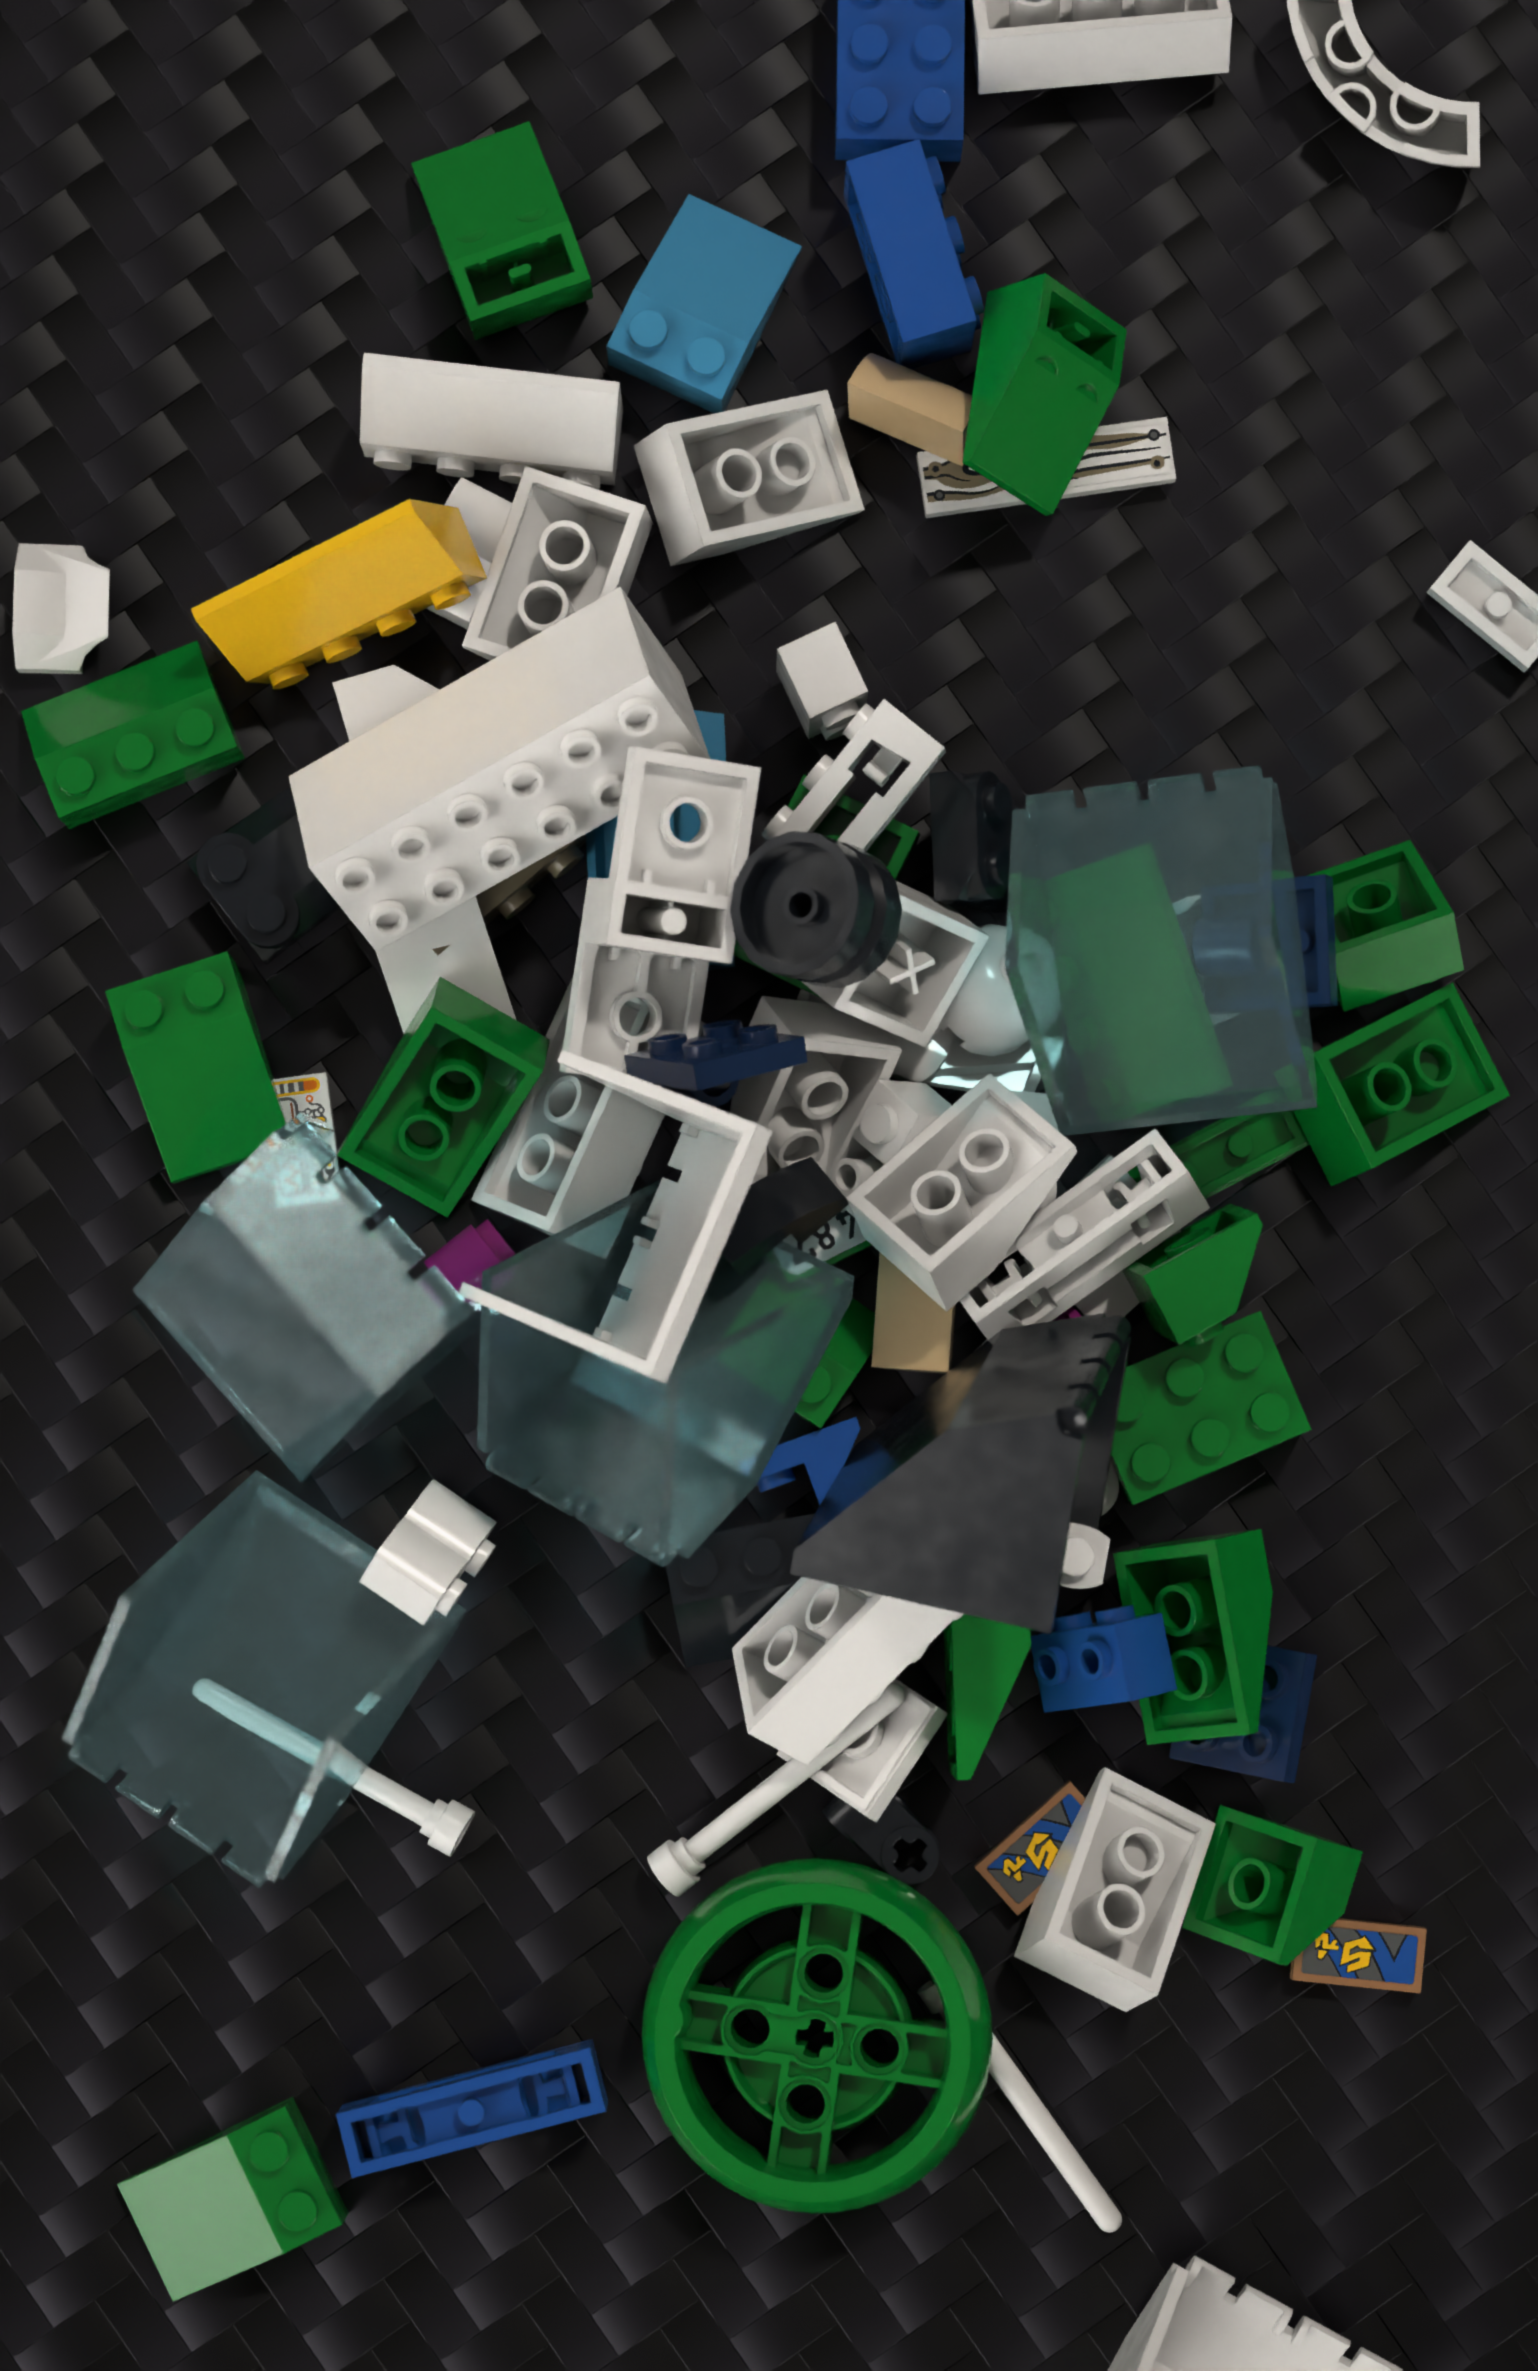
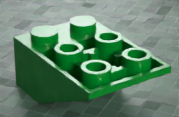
[411,121,593,340]
[963,273,1127,516]

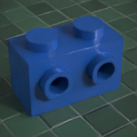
[1031,1605,1177,1713]

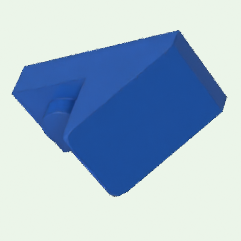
[735,1417,861,1506]

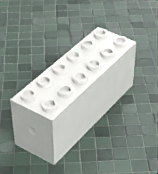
[289,587,710,952]

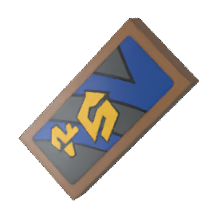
[974,1780,1086,1916]
[1290,1918,1427,1993]

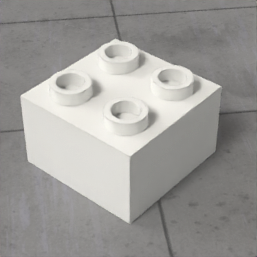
[801,881,990,1048]

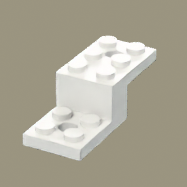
[559,746,761,1086]

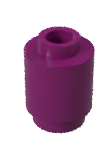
[421,1219,519,1311]

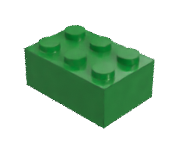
[1111,1311,1312,1505]

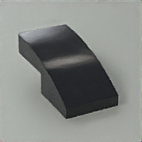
[721,1157,848,1275]

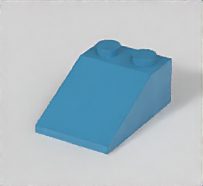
[606,194,802,413]

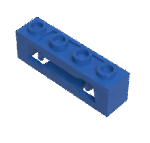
[336,2039,608,2178]

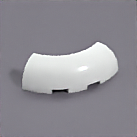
[1287,0,1480,168]

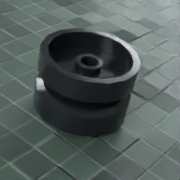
[730,831,902,988]

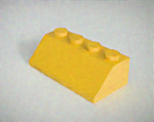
[191,499,487,689]

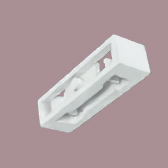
[761,699,946,851]
[960,1129,1210,1340]

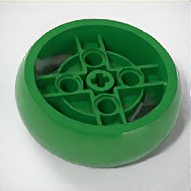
[642,1858,993,2213]

